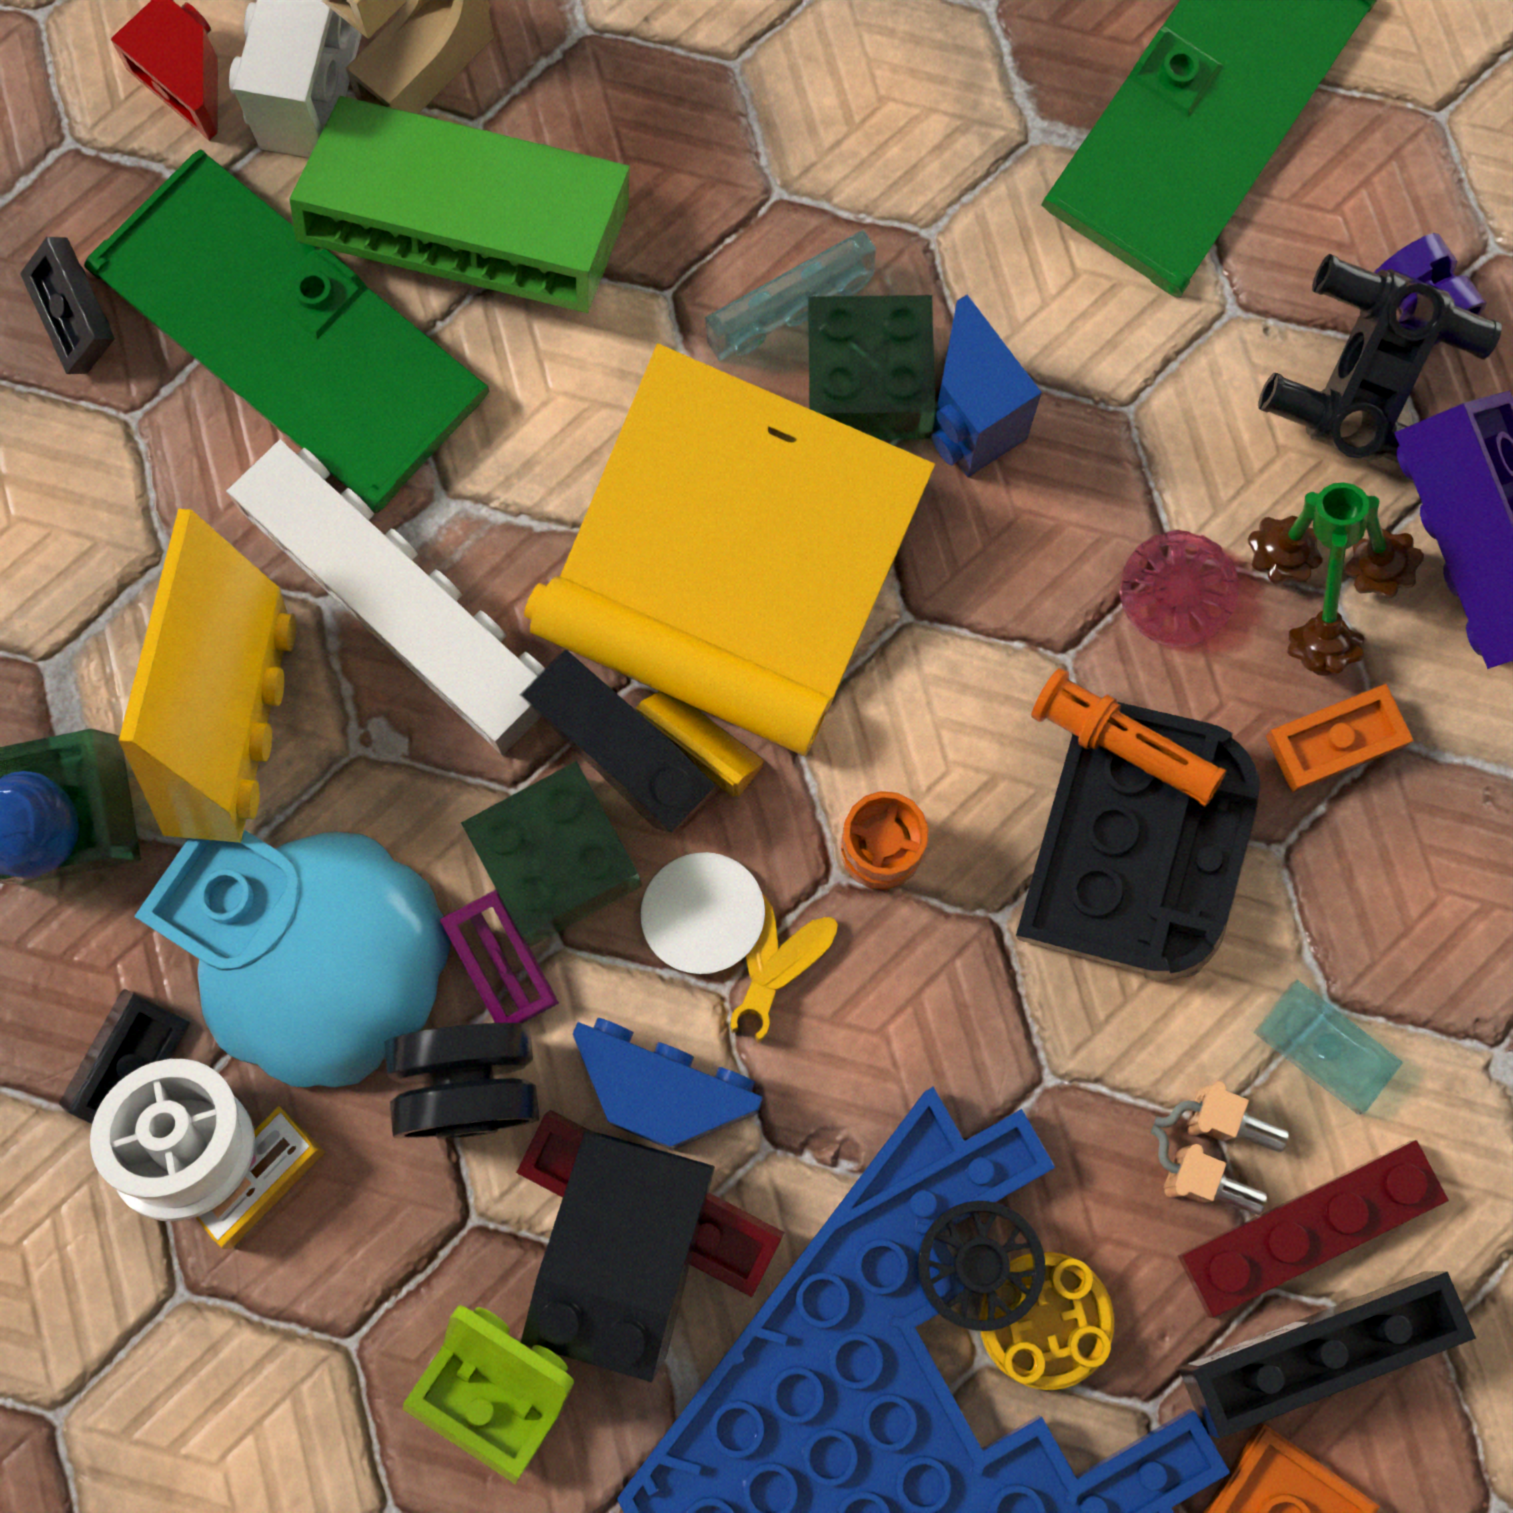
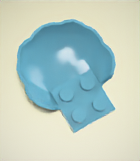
[134,830,452,1088]

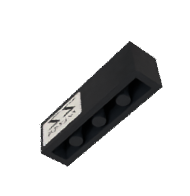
[1178,1271,1476,1439]

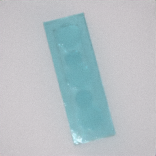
[705,229,876,361]

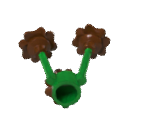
[1248,482,1424,676]

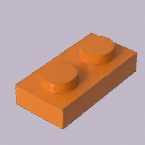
[1265,683,1414,793]

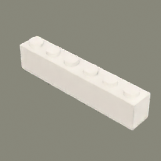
[226,439,545,756]

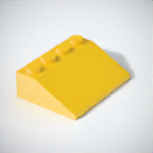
[119,508,296,843]

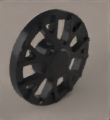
[917,1201,1045,1331]

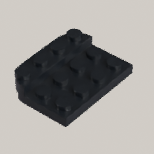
[1016,702,1260,980]

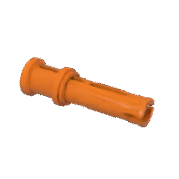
[1031,668,1227,807]

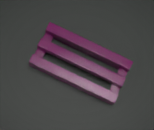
[440,888,559,1023]

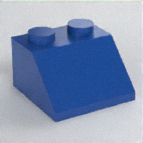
[932,294,1042,478]

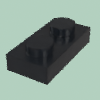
[20,237,115,374]

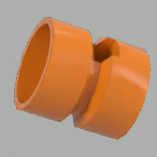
[840,791,929,890]

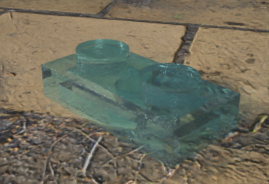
[1253,979,1403,1115]

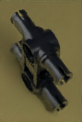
[1258,254,1502,463]

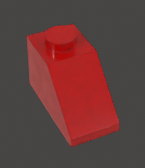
[111,0,218,141]

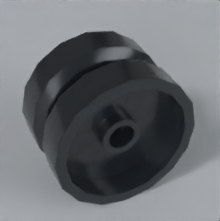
[384,1023,539,1139]

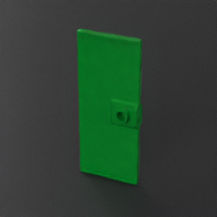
[1041,0,1377,297]
[84,149,490,513]

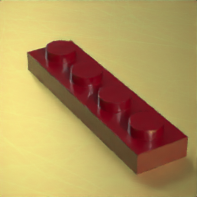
[516,1110,785,1298]
[1178,1140,1449,1318]

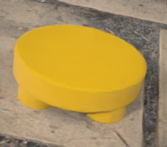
[978,1252,1114,1390]

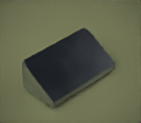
[59,989,190,1124]

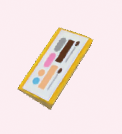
[195,1106,326,1249]

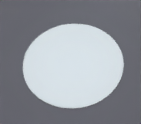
[641,852,765,974]

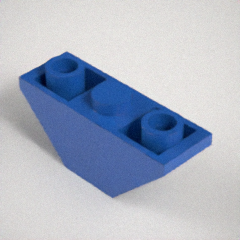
[573,1018,763,1150]

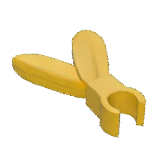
[730,894,838,1043]

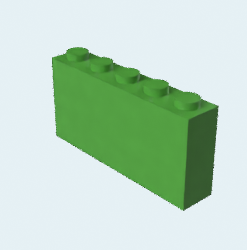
[289,96,630,313]

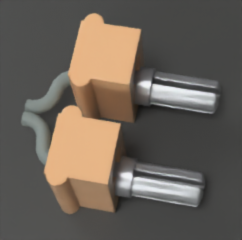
[1150,1081,1289,1215]

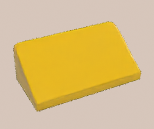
[636,691,764,798]

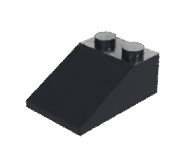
[520,1129,715,1382]

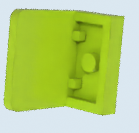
[402,1305,575,1485]

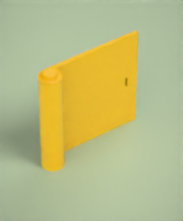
[524,343,936,757]

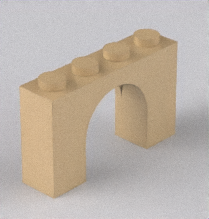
[322,0,494,114]

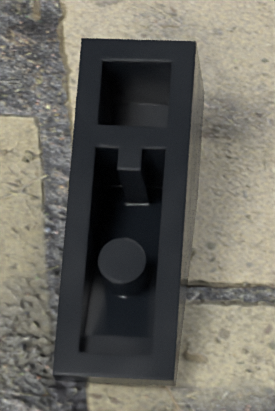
[519,649,716,833]

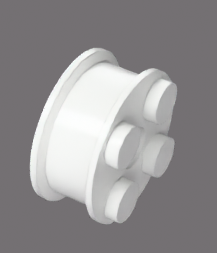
[90,1059,255,1221]

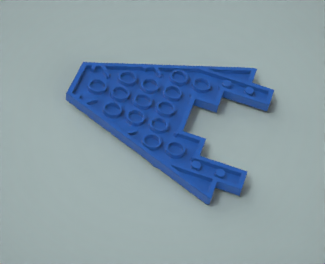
[617,1086,1230,1513]

